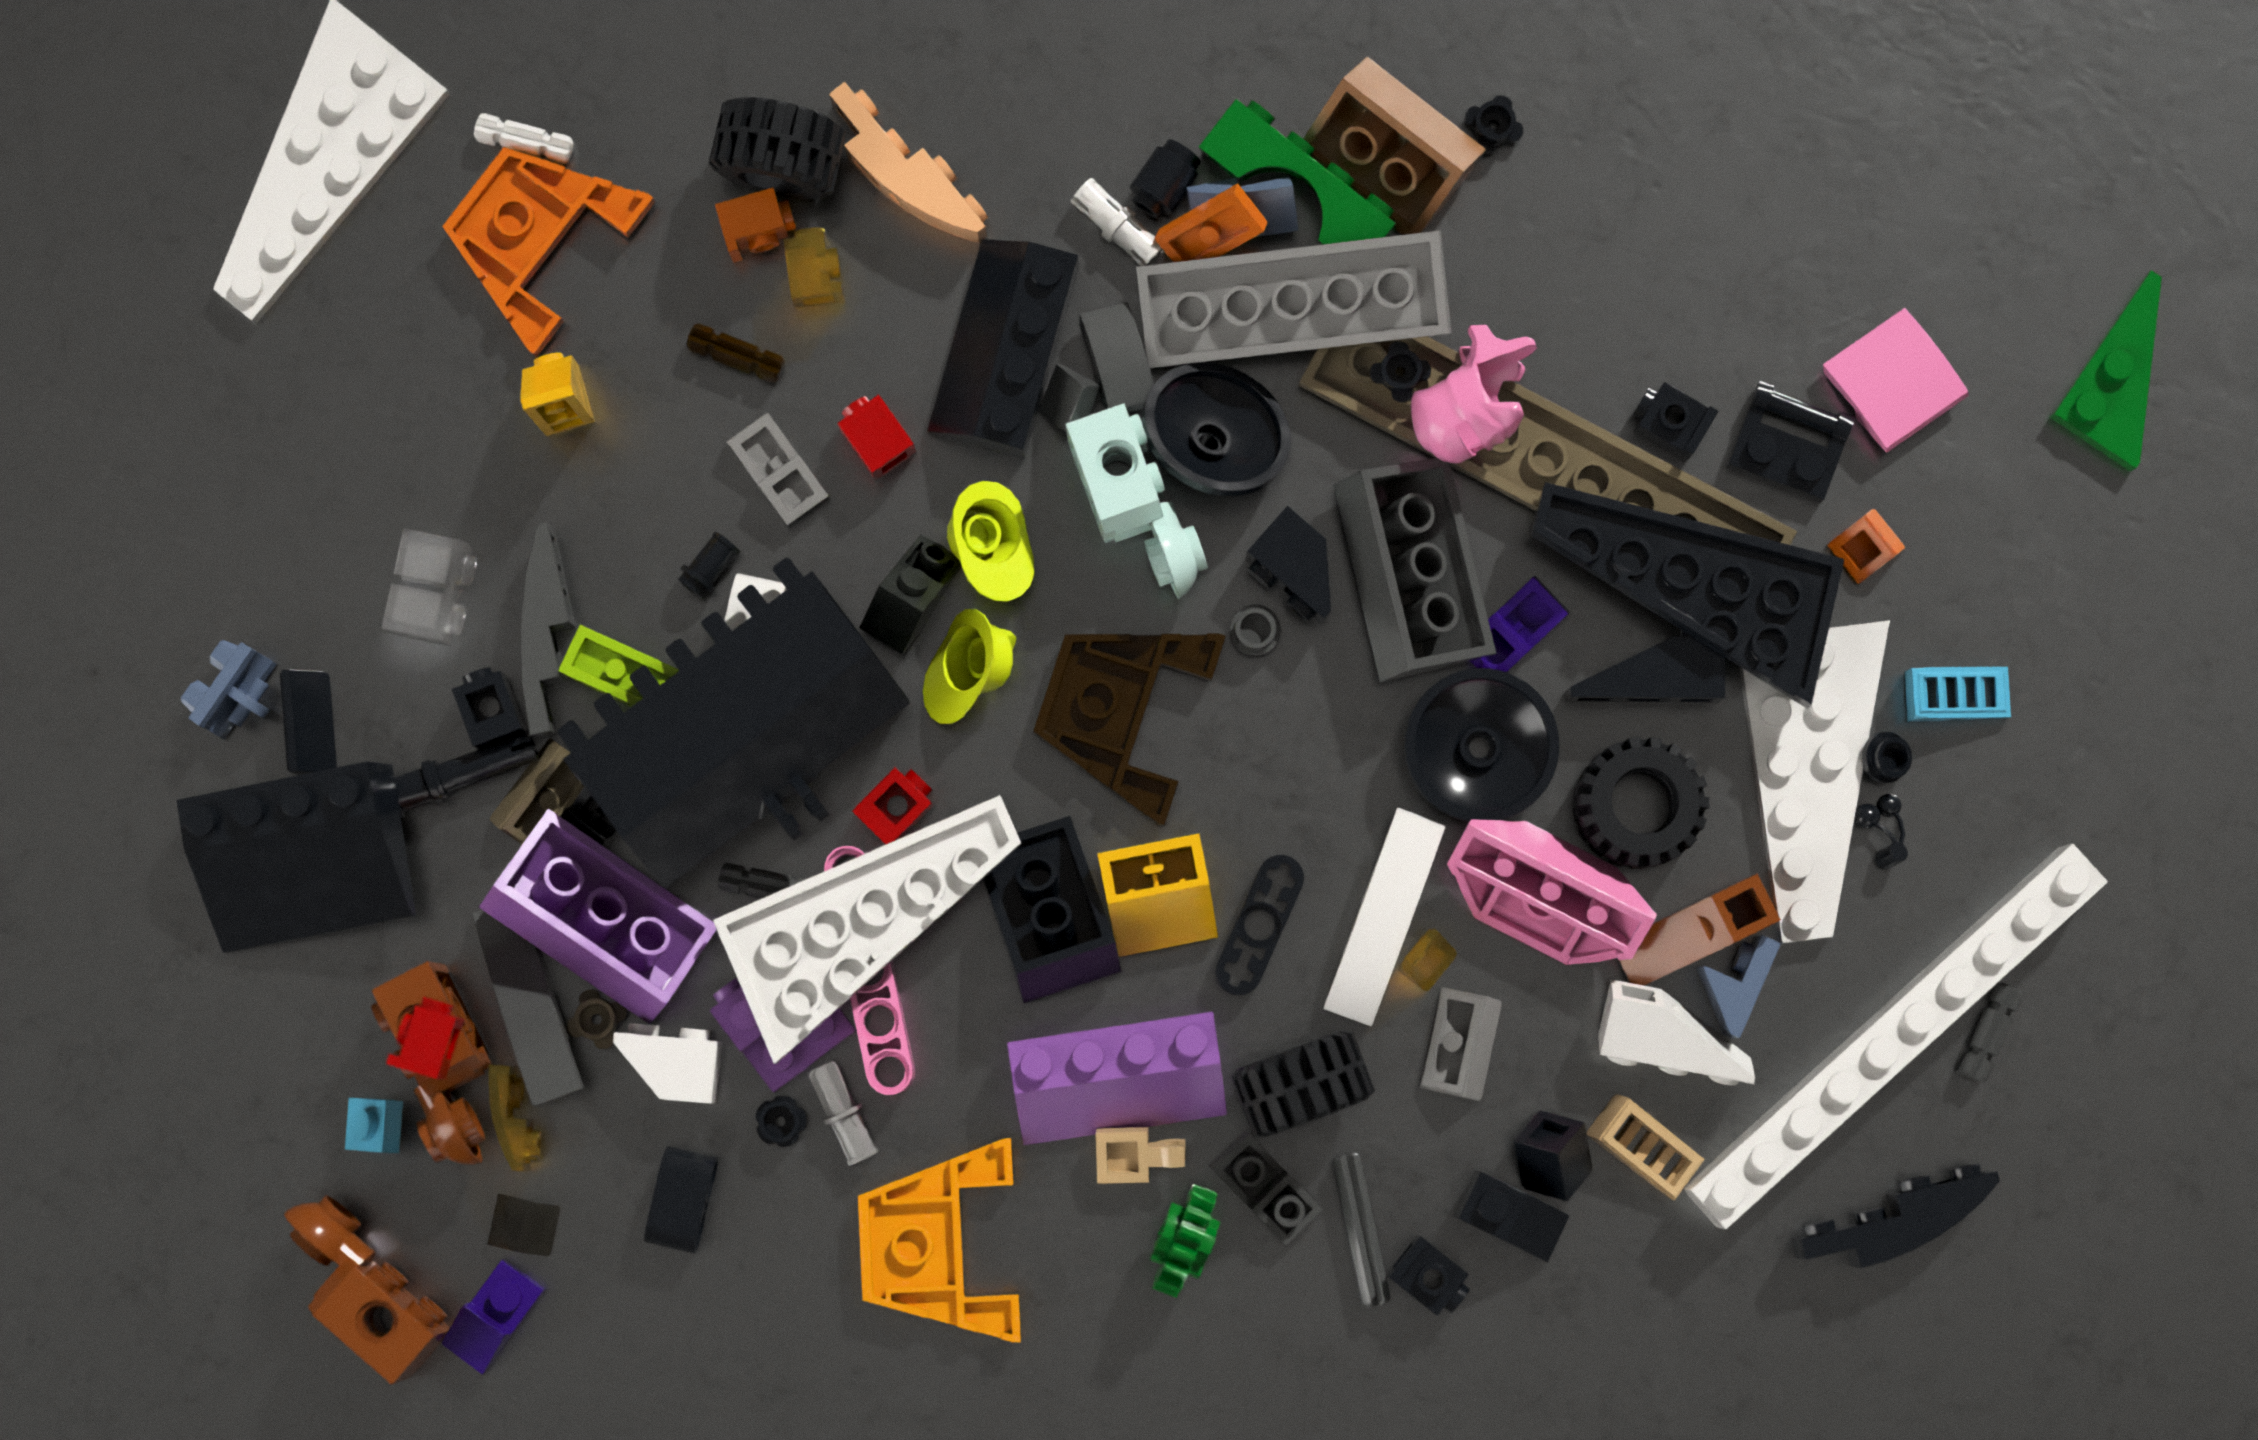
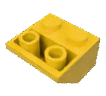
[1097,833,1218,957]

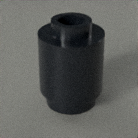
[1130,139,1201,218]

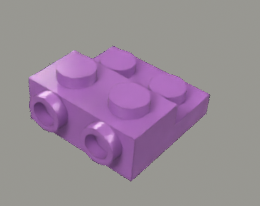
[709,978,857,1093]

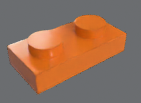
[1155,183,1268,262]

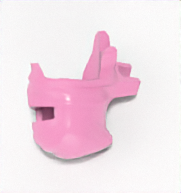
[1411,325,1537,464]

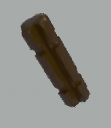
[686,323,785,383]

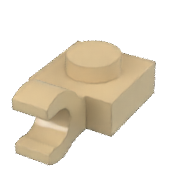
[1096,1127,1186,1184]

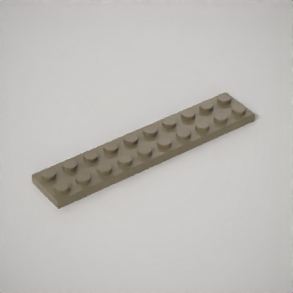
[1299,336,1798,545]

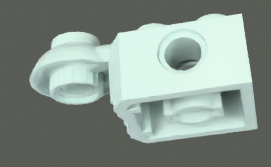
[1066,403,1208,599]

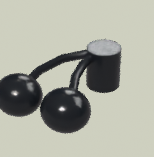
[1854,794,1908,869]

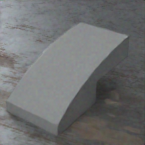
[726,412,828,526]

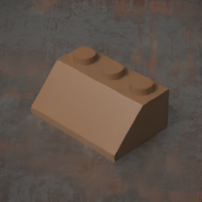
[1303,57,1486,235]

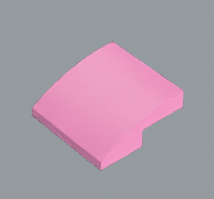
[1823,308,1969,453]

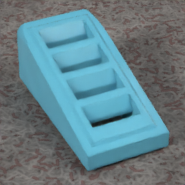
[1904,667,2011,722]

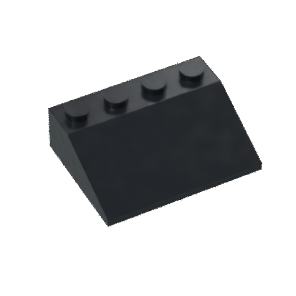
[176,761,416,953]

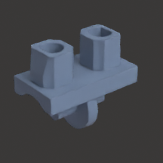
[181,640,277,740]

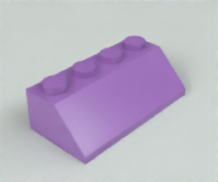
[479,809,717,1024]
[1007,1012,1227,1145]

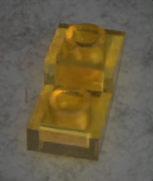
[488,1065,541,1172]

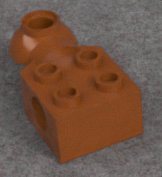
[371,961,494,1165]
[284,1195,450,1385]

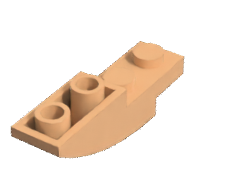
[829,82,988,243]

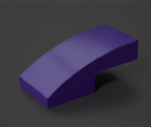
[1470,576,1570,672]

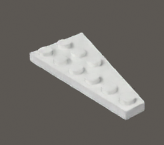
[1739,620,1890,944]
[713,795,1021,1064]

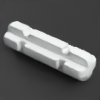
[474,113,573,165]

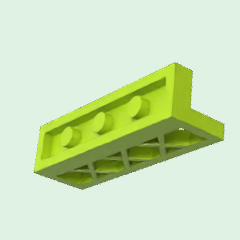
[558,625,679,707]

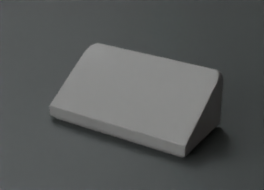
[1420,987,1502,1101]

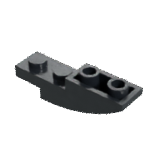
[1792,1163,2000,1268]

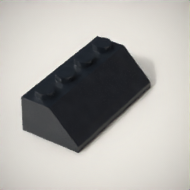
[927,239,1079,460]

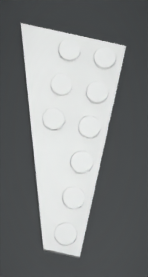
[213,0,450,324]

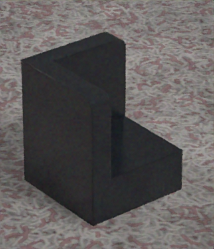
[1514,1110,1592,1201]

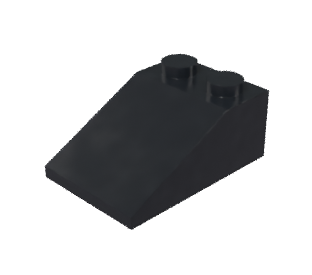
[983,816,1122,1003]

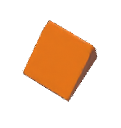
[1827,509,1905,585]

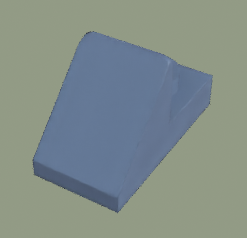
[1696,935,1781,1039]

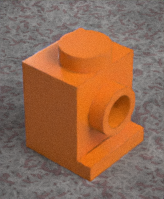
[715,187,797,263]

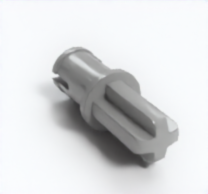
[809,1062,879,1166]

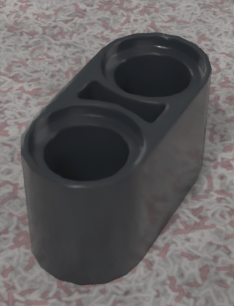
[644,1146,718,1254]

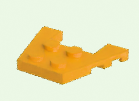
[858,1138,1021,1342]

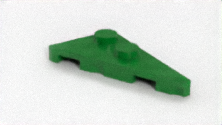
[2050,270,2162,472]

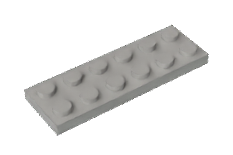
[1136,231,1452,368]

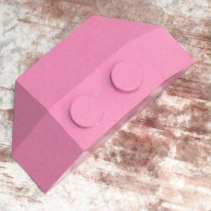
[1447,819,1657,965]

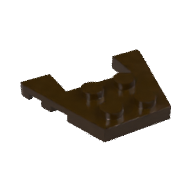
[1033,633,1226,826]

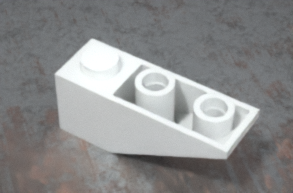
[1598,979,1755,1085]

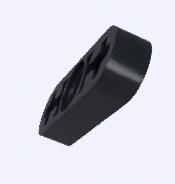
[1215,855,1304,996]

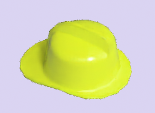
[947,481,1035,602]
[923,609,1016,724]

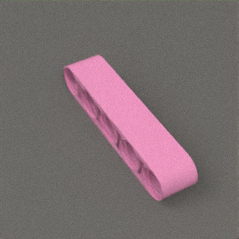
[824,846,915,1095]

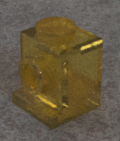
[783,227,845,309]

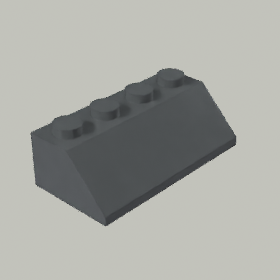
[1333,458,1496,682]

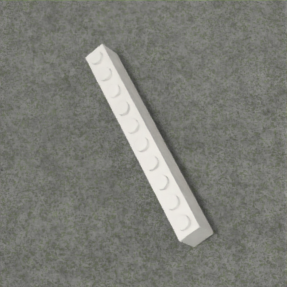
[1683,843,2108,1229]

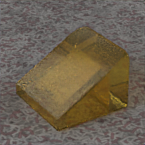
[1398,928,1457,991]

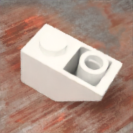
[613,1023,723,1104]

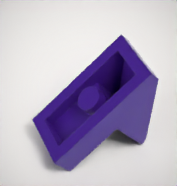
[441,1259,546,1375]

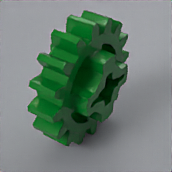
[1149,1184,1220,1298]

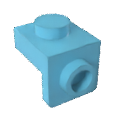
[345,1097,403,1153]

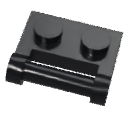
[1726,381,1855,503]

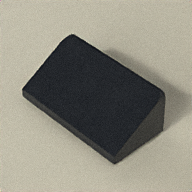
[280,669,337,775]

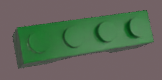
[1199,99,1397,245]

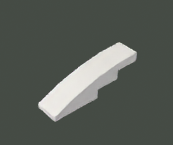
[1323,807,1446,1027]

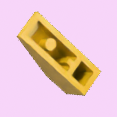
[520,352,595,436]

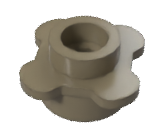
[567,989,627,1049]

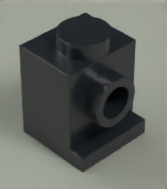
[1633,382,1719,462]
[451,667,528,749]
[1386,1235,1470,1316]

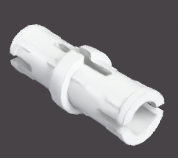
[1071,178,1163,266]

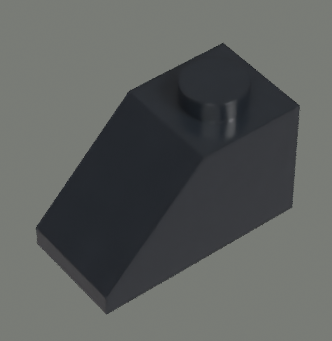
[1454,1170,1570,1262]

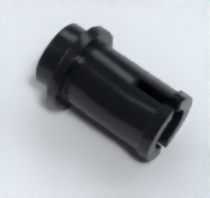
[678,532,741,598]

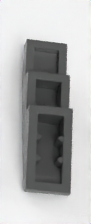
[520,523,576,740]
[472,910,584,1106]

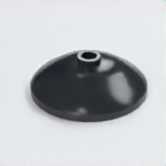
[1142,362,1291,496]
[1404,668,1560,822]

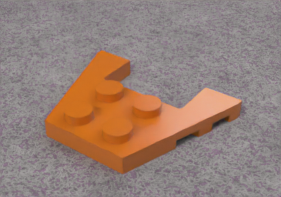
[442,147,656,358]

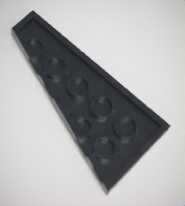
[1531,482,1844,709]

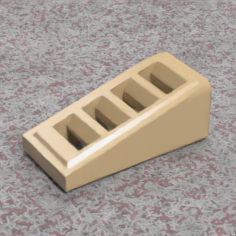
[1586,1094,1705,1201]

